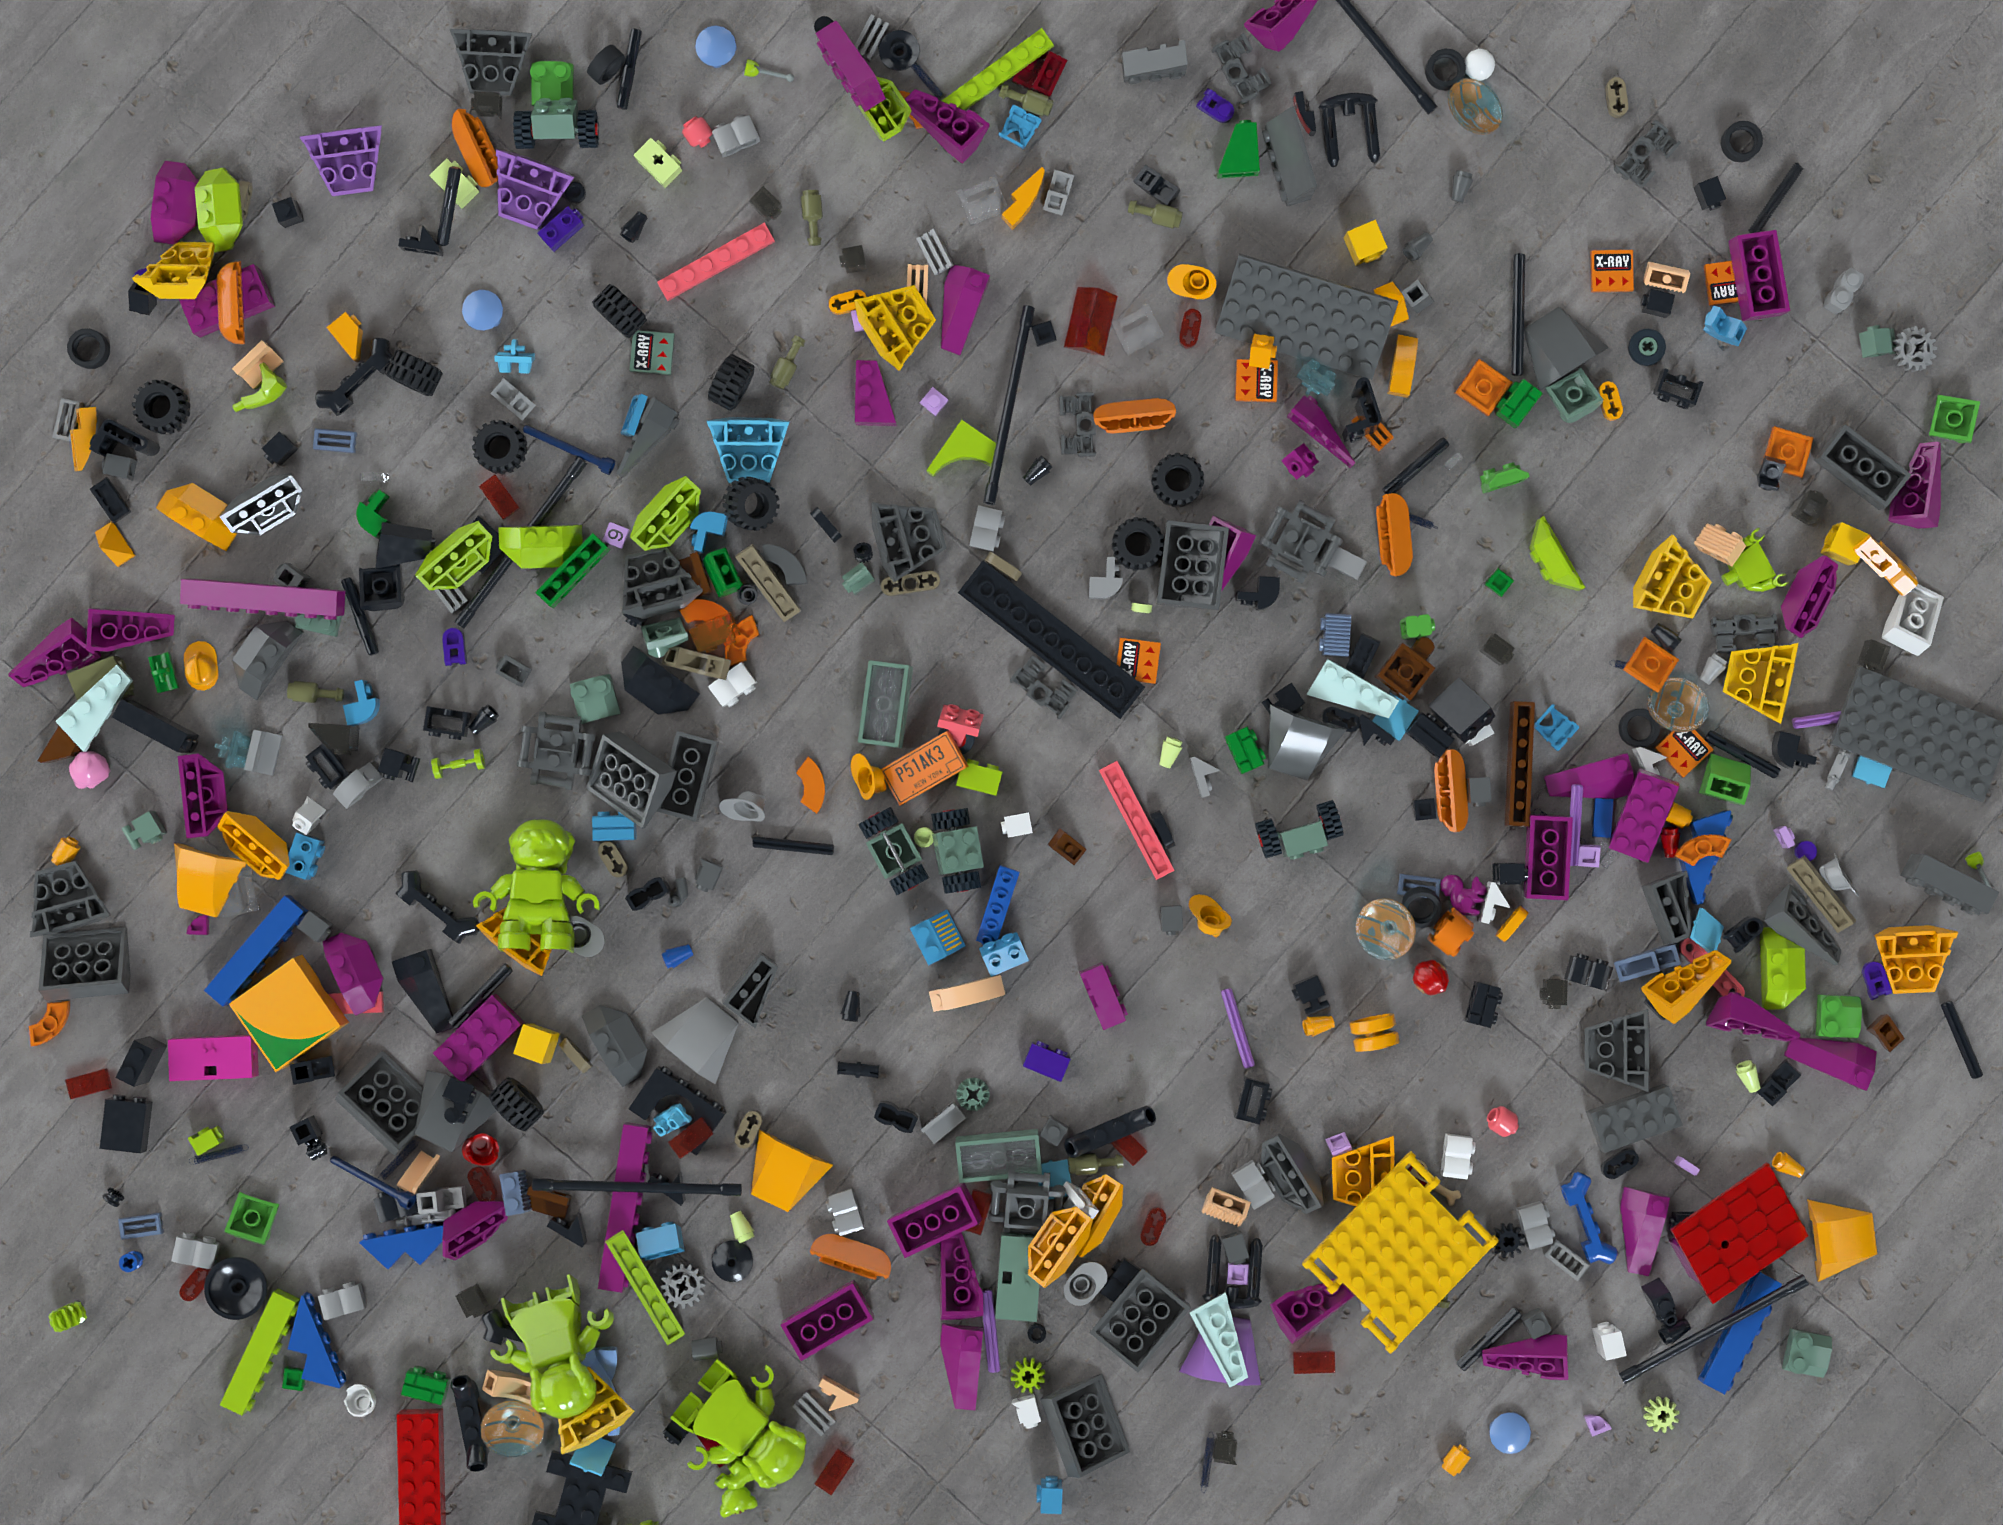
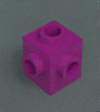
[1281,443,1319,480]

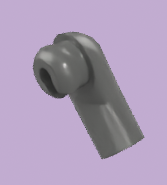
[668,878,688,907]

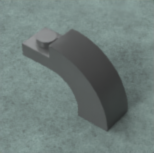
[758,544,808,586]

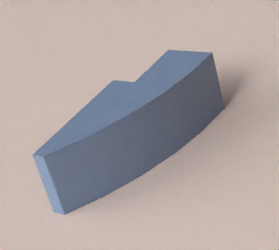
[1614,943,1683,982]

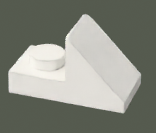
[1632,747,1667,775]
[1478,882,1510,924]

